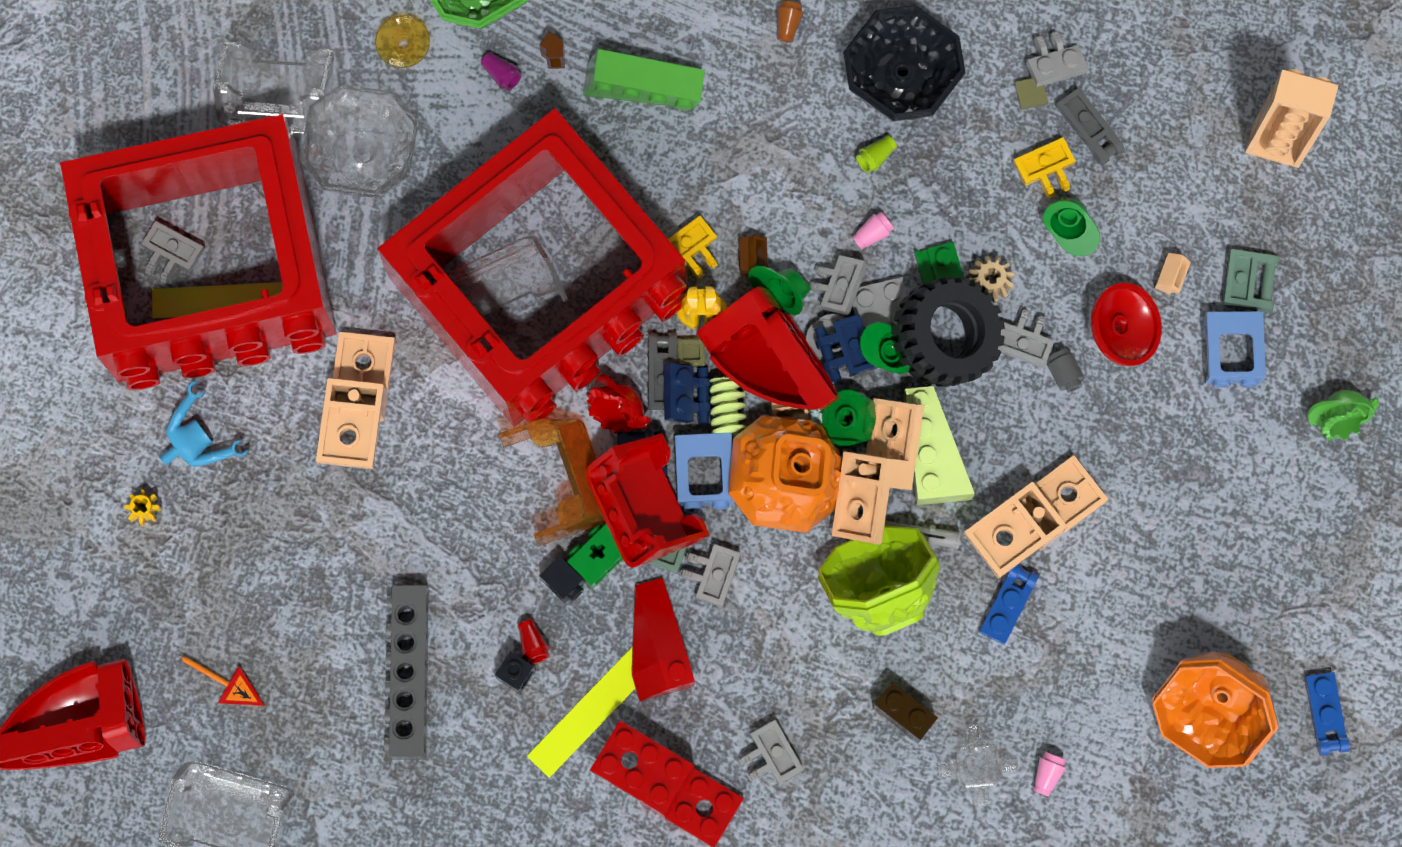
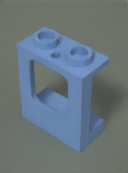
[1203,312,1266,388]
[675,433,735,511]

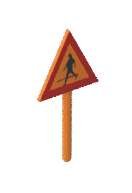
[182,656,265,706]

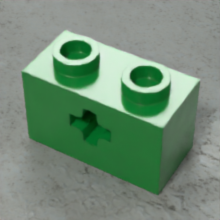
[567,524,623,590]

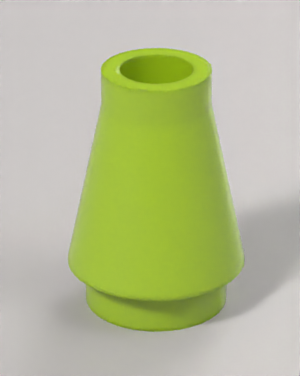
[856,135,897,173]

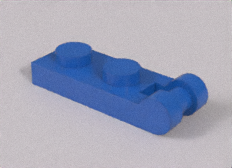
[979,564,1040,645]
[1304,672,1350,756]

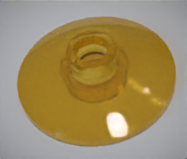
[375,15,430,68]

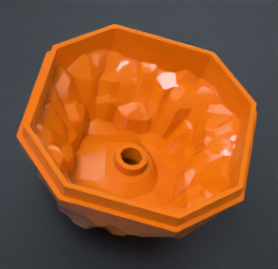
[728,415,842,533]
[1152,652,1279,768]

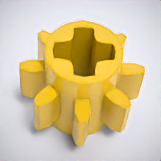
[124,490,162,527]

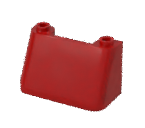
[586,434,710,568]

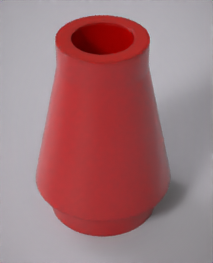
[517,620,550,664]

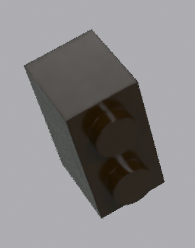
[873,682,938,744]

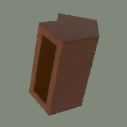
[539,31,565,69]
[739,235,768,275]

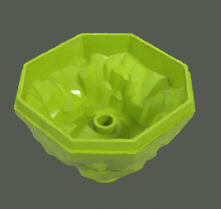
[817,526,940,636]

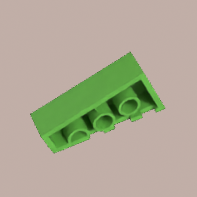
[583,49,705,110]

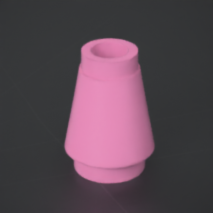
[852,211,894,250]
[1033,752,1066,796]

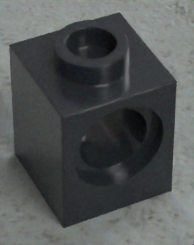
[539,556,585,604]
[494,651,536,695]

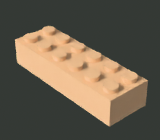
[1245,69,1339,168]

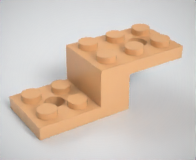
[316,332,396,469]
[832,398,924,545]
[964,455,1109,579]

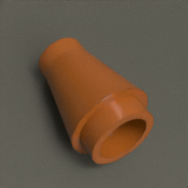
[777,1,804,43]

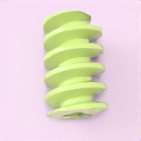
[710,377,747,438]

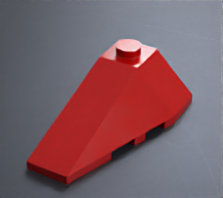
[632,578,695,702]

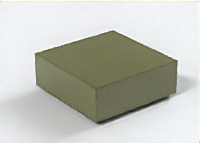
[1014,78,1048,110]
[677,338,705,368]

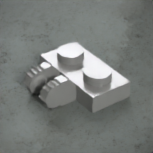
[1026,31,1088,87]
[141,221,205,283]
[810,255,867,316]
[998,309,1055,368]
[680,544,741,608]
[739,720,804,785]

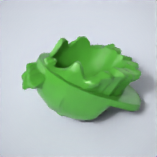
[1307,390,1379,441]

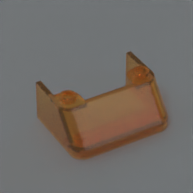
[498,417,606,547]

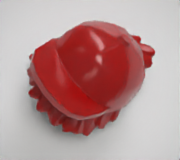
[586,374,651,433]

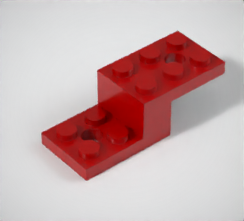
[590,721,744,847]

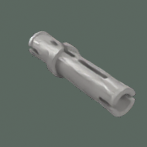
[884,521,961,549]

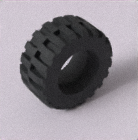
[892,276,1005,387]

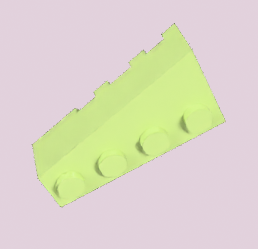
[903,386,975,506]

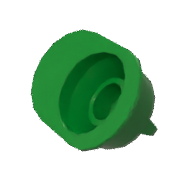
[1043,197,1100,256]
[749,265,811,315]
[860,322,911,374]

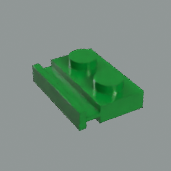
[914,242,964,284]

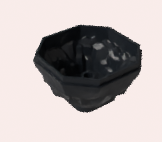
[843,5,966,122]

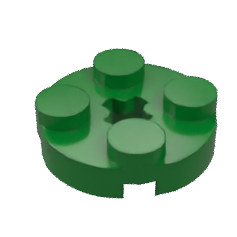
[822,390,876,447]

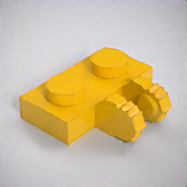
[1013,137,1076,199]
[668,216,718,279]

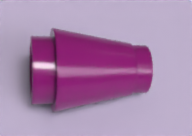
[481,52,521,90]

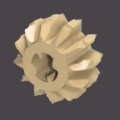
[968,255,1015,303]

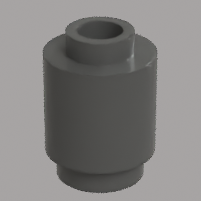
[1048,349,1085,393]

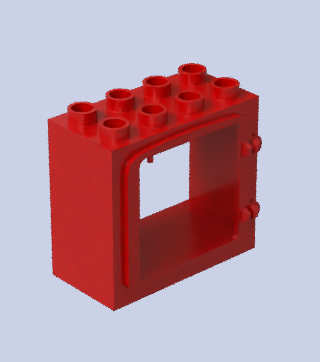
[377,108,687,427]
[60,114,337,390]

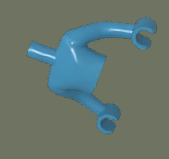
[159,381,249,467]

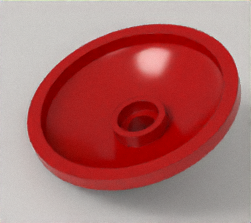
[1091,283,1162,367]

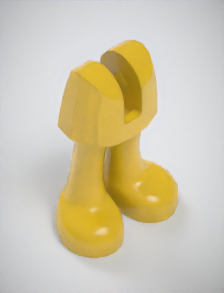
[676,286,728,329]

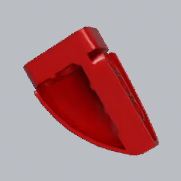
[696,287,840,411]
[0,659,146,770]

